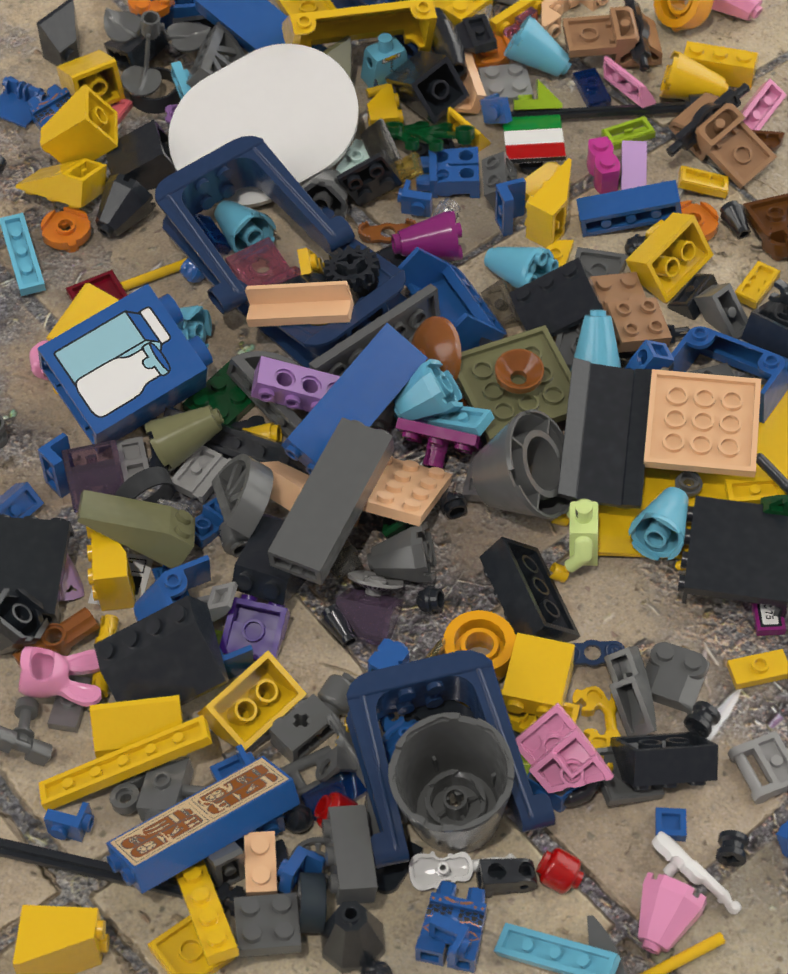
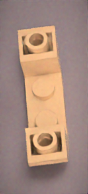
[541,0,609,39]

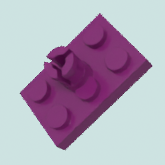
[396,418,484,469]

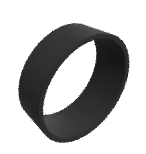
[130,67,181,114]
[115,467,175,505]

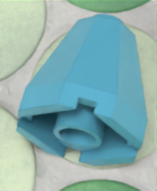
[394,359,463,421]

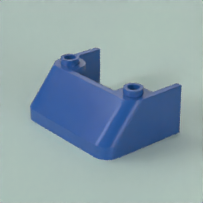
[398,247,507,352]
[669,326,788,423]
[134,555,253,680]

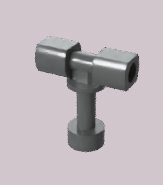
[0,696,53,767]

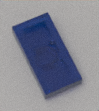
[573,68,611,107]
[193,214,231,254]
[301,772,367,822]

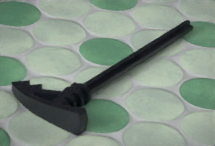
[0,838,289,956]

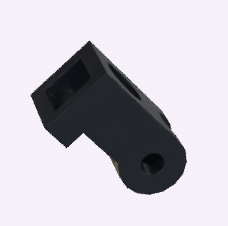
[475,858,537,898]

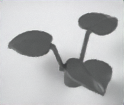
[104,8,210,97]

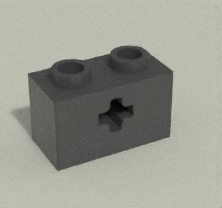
[269,693,337,763]

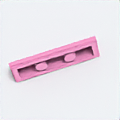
[603,56,656,108]
[741,79,787,130]

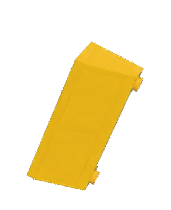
[282,0,437,52]

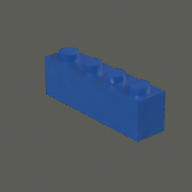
[576,180,682,237]

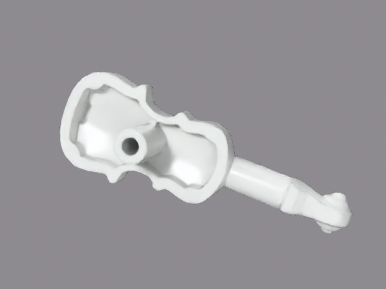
[652,831,741,914]
[409,851,517,891]

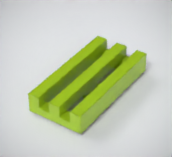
[601,116,656,151]

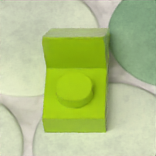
[513,79,562,110]

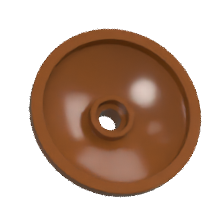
[411,316,462,382]

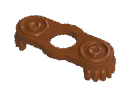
[358,218,417,244]

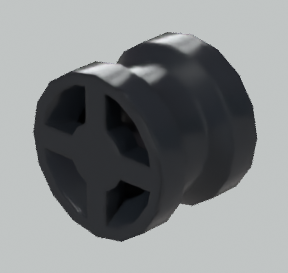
[683,701,721,738]
[716,830,749,867]

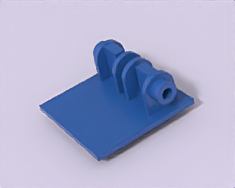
[0,76,48,128]

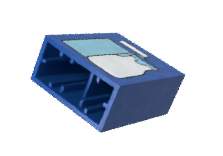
[37,284,213,452]

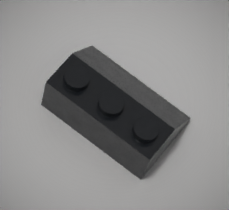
[509,257,604,337]
[610,732,718,790]

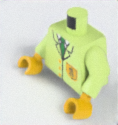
[549,499,598,583]

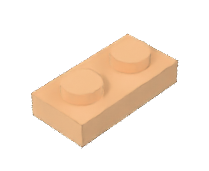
[244,831,277,896]

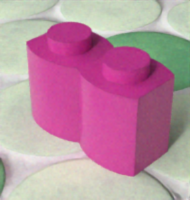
[587,136,620,194]

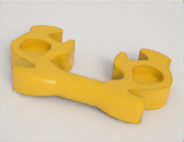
[572,686,621,748]

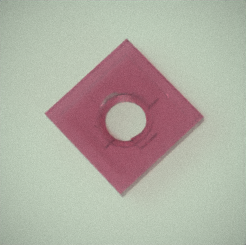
[225,237,295,286]

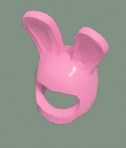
[18,647,102,707]

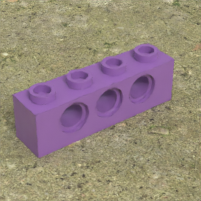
[250,356,340,412]

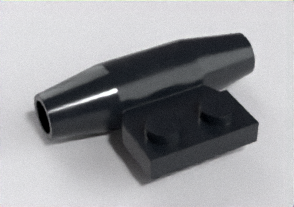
[432,7,498,77]

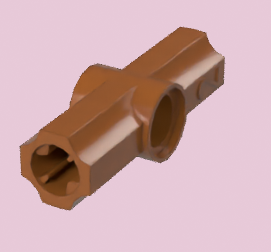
[12,607,100,667]

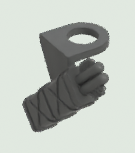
[315,713,366,788]

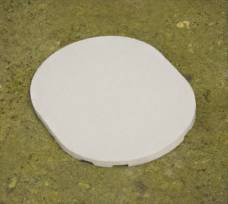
[168,44,359,208]

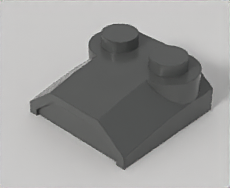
[645,642,710,714]

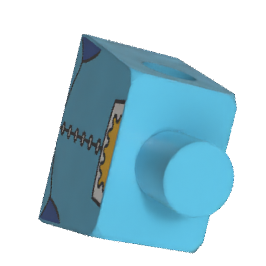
[361,33,408,88]

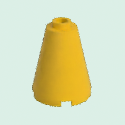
[659,50,729,100]

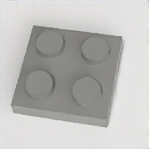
[478,63,534,105]

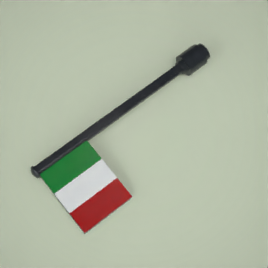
[500,93,719,164]

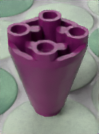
[391,211,463,262]

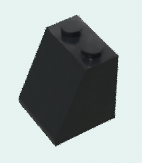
[385,50,470,124]
[104,120,176,190]
[232,513,306,606]

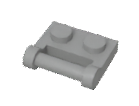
[728,731,788,804]

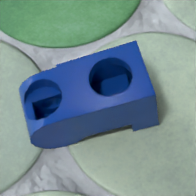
[625,340,675,370]

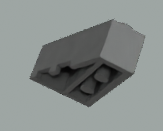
[322,805,378,905]

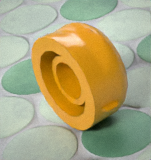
[654,0,714,32]
[443,610,516,681]

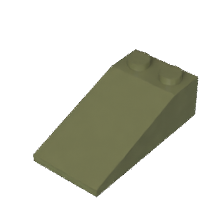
[77,490,195,569]

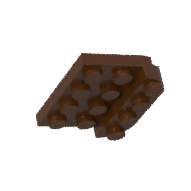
[743,193,788,261]

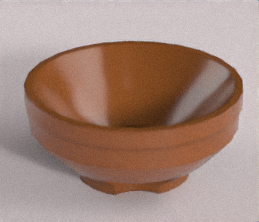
[495,349,544,394]

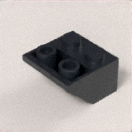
[337,149,403,207]

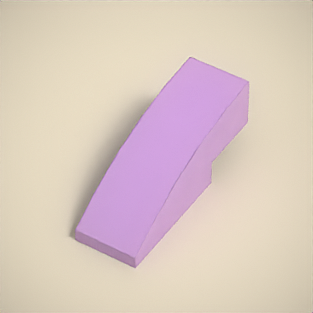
[620,141,647,190]

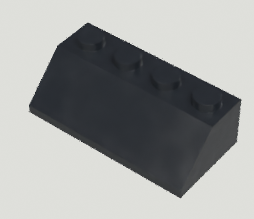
[479,537,580,643]

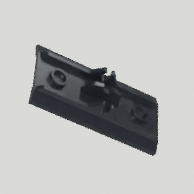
[557,357,652,509]

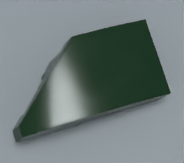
[760,495,788,516]

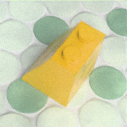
[56,50,126,105]
[40,84,118,164]
[502,633,575,718]
[12,905,110,974]

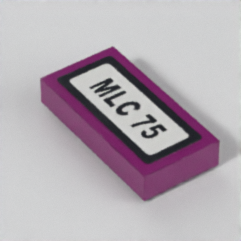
[751,603,786,636]

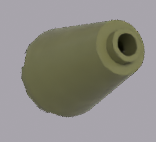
[145,405,224,471]

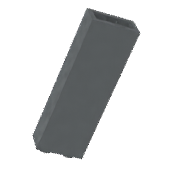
[267,417,394,585]

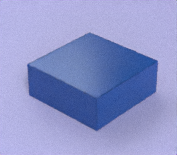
[655,807,687,842]

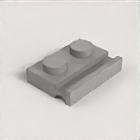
[171,446,231,503]

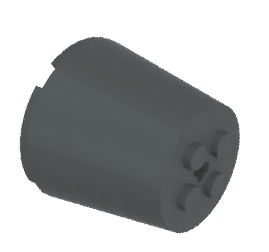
[388,712,514,854]

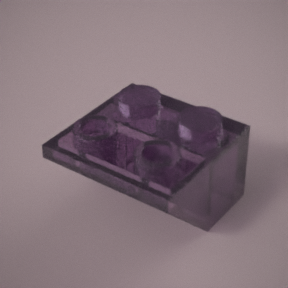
[62,440,124,513]

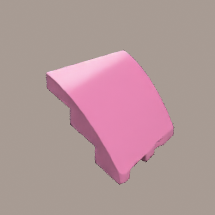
[515,703,614,794]

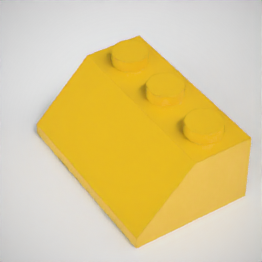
[684,41,759,90]
[625,212,714,303]
[46,283,119,341]
[197,650,307,750]
[89,695,187,759]

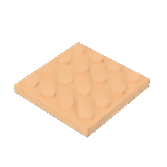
[644,369,761,477]
[362,456,453,526]

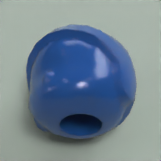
[180,258,206,283]

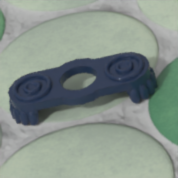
[570,640,625,667]

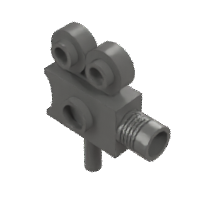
[109,757,207,823]

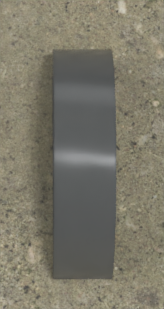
[186,22,245,87]
[226,351,309,438]
[212,454,274,538]

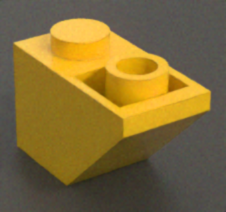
[367,84,404,138]

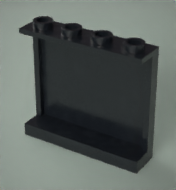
[677,496,788,618]
[0,514,74,624]

